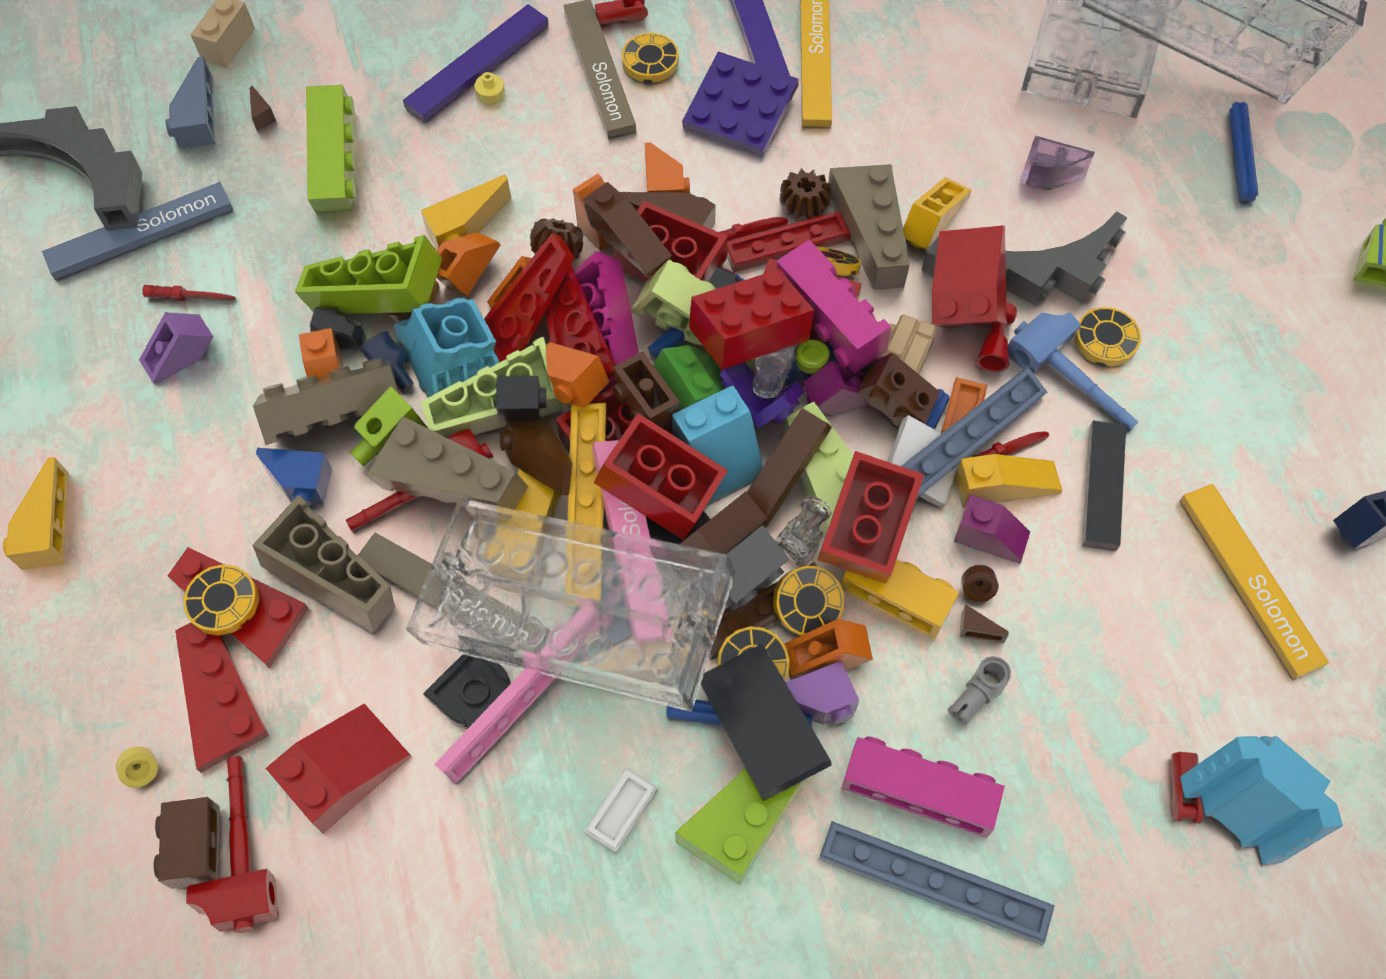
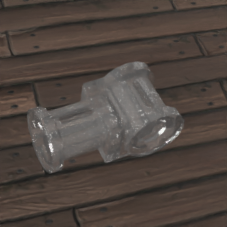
[775,496,832,567]

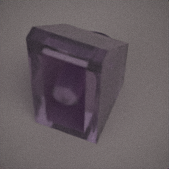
[1020,136,1095,190]

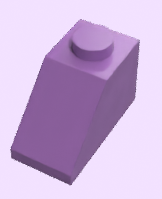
[139,312,214,383]
[785,661,859,725]

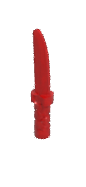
[719,217,788,241]
[142,285,236,301]
[969,431,1049,458]

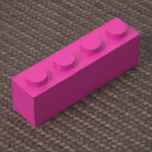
[841,736,1005,838]

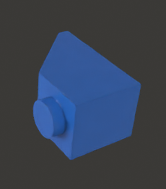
[256,448,332,506]

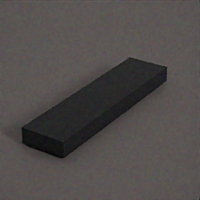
[1082,420,1126,550]

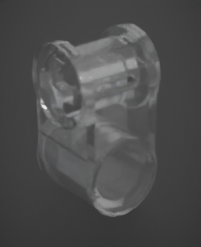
[752,344,798,399]

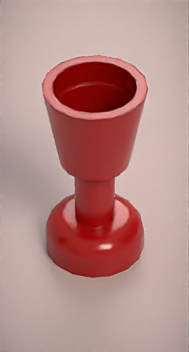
[976,302,1017,372]

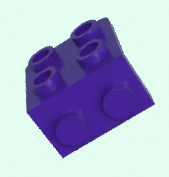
[720,362,805,429]

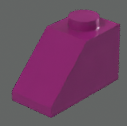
[803,361,872,416]
[953,494,1030,564]

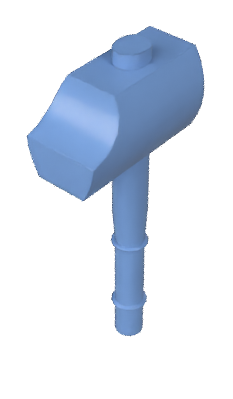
[1008,312,1139,431]

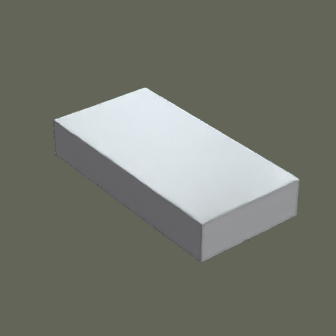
[584,767,658,854]

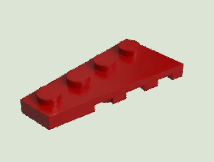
[484,233,575,363]
[545,266,616,379]
[167,547,309,669]
[175,622,270,773]

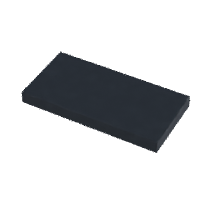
[697,644,832,801]

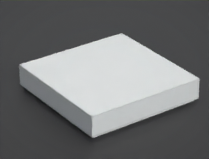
[887,415,958,507]

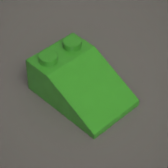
[653,345,724,410]

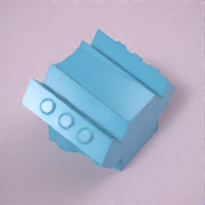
[394,297,499,398]
[1180,735,1343,865]

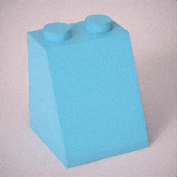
[672,385,763,506]

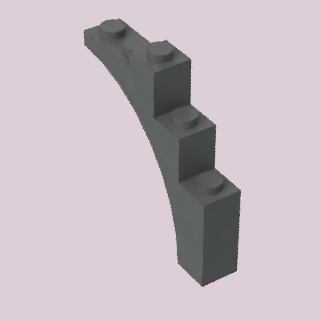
[0,106,142,230]
[922,211,1128,305]

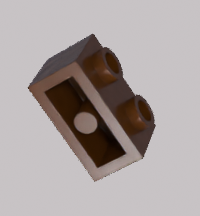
[612,351,680,430]
[857,353,940,428]
[153,797,220,889]

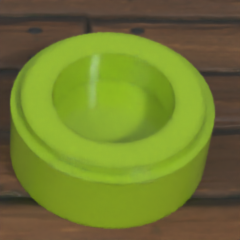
[795,339,829,374]

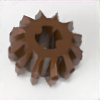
[779,168,832,220]
[530,218,584,261]

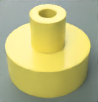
[475,72,505,104]
[116,747,158,788]

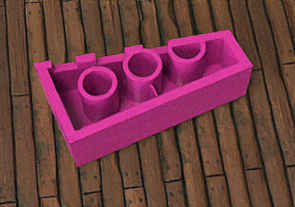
[777,240,891,374]
[574,251,639,394]

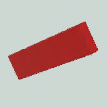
[727,211,851,273]

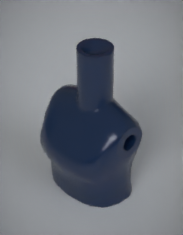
[359,331,414,391]

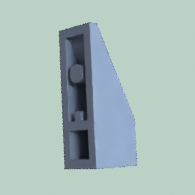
[165,56,216,149]

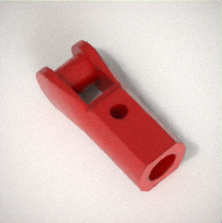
[595,0,648,26]
[1171,752,1203,824]

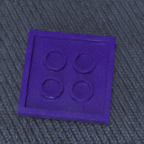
[682,51,799,156]

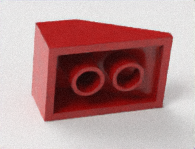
[932,225,1007,328]
[265,703,412,834]

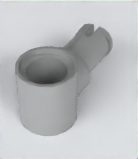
[948,656,1011,725]

